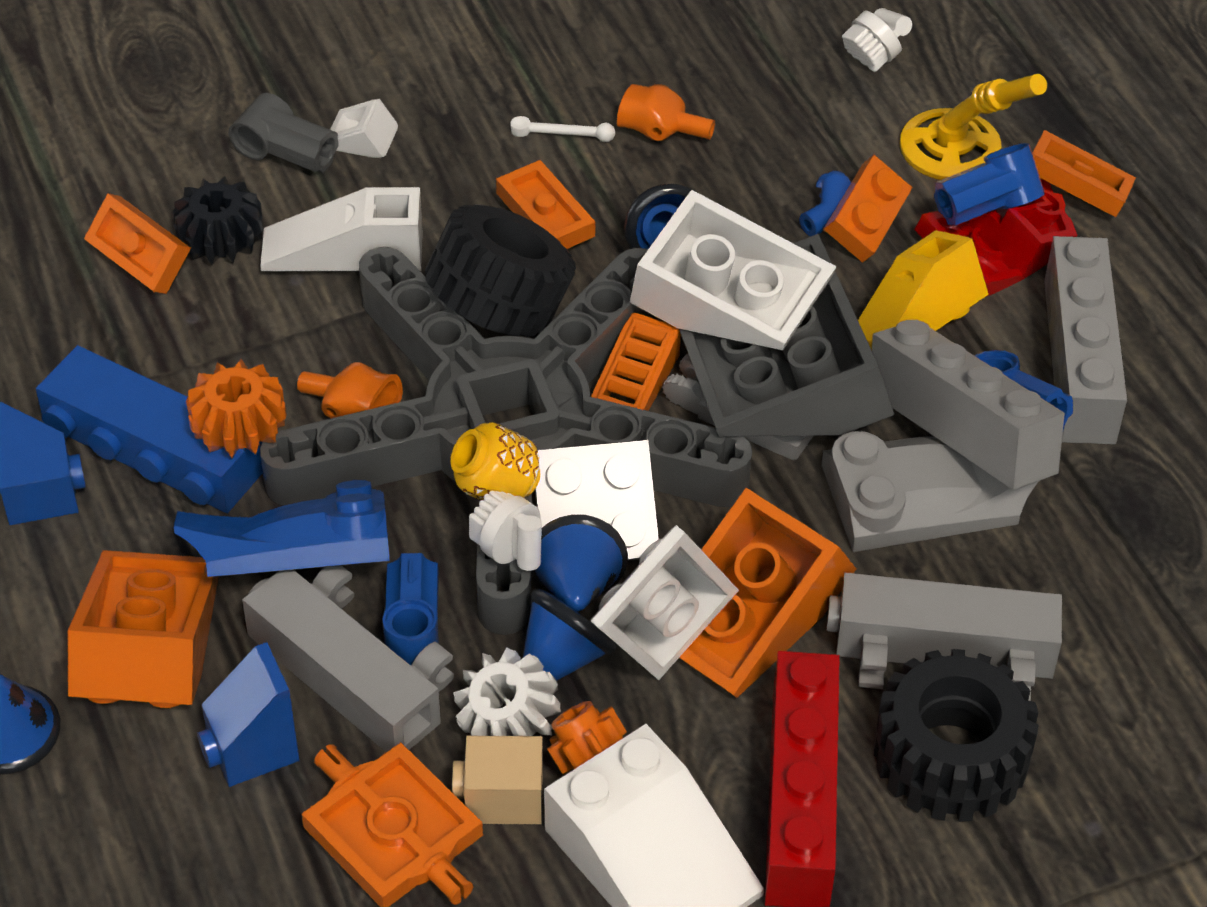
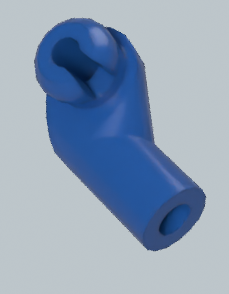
[799,170,851,237]

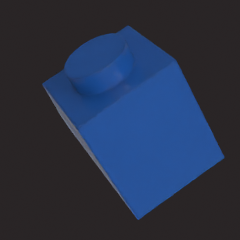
[0,402,86,526]
[197,642,300,787]

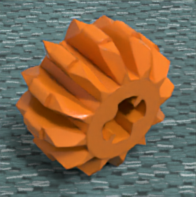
[186,359,287,458]

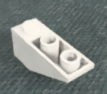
[260,187,423,271]

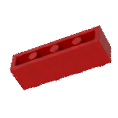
[765,651,840,907]

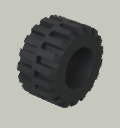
[425,204,576,337]
[874,649,1039,822]

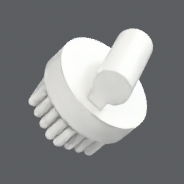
[842,8,912,72]
[469,491,542,571]

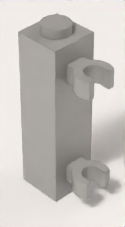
[242,565,454,752]
[826,573,1062,701]

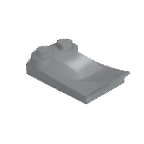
[822,431,1040,552]

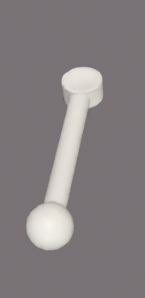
[510,116,615,142]

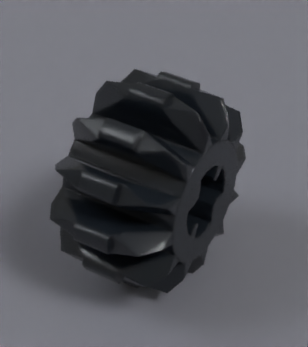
[173,176,264,265]

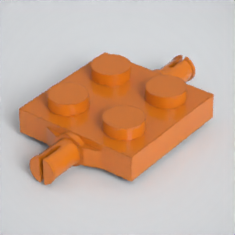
[302,742,483,907]

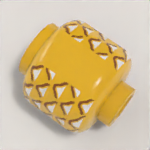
[451,422,541,501]

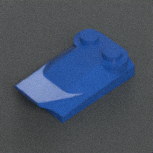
[174,480,390,577]

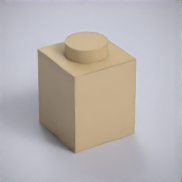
[452,736,543,824]

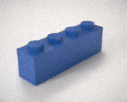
[35,345,263,514]

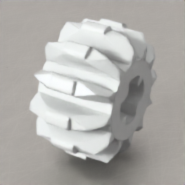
[453,647,561,736]

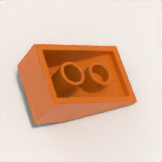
[679,488,856,698]
[68,550,219,708]

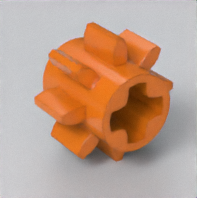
[547,701,627,774]

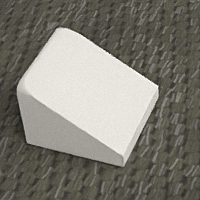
[330,99,398,158]

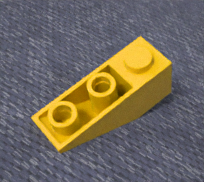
[858,230,989,351]

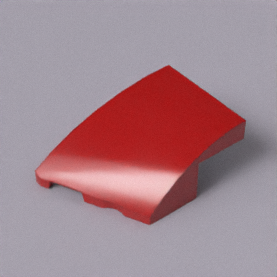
[914,178,1078,296]

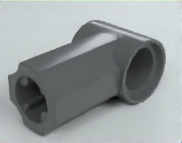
[228,93,339,173]

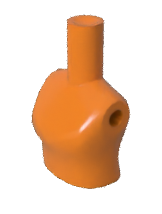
[617,84,715,141]
[297,362,403,419]

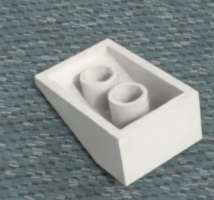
[630,190,836,350]
[591,525,739,680]
[544,724,764,907]

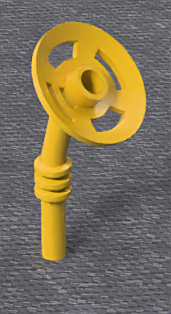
[900,74,1047,180]

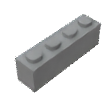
[1044,236,1127,444]
[872,320,1065,490]

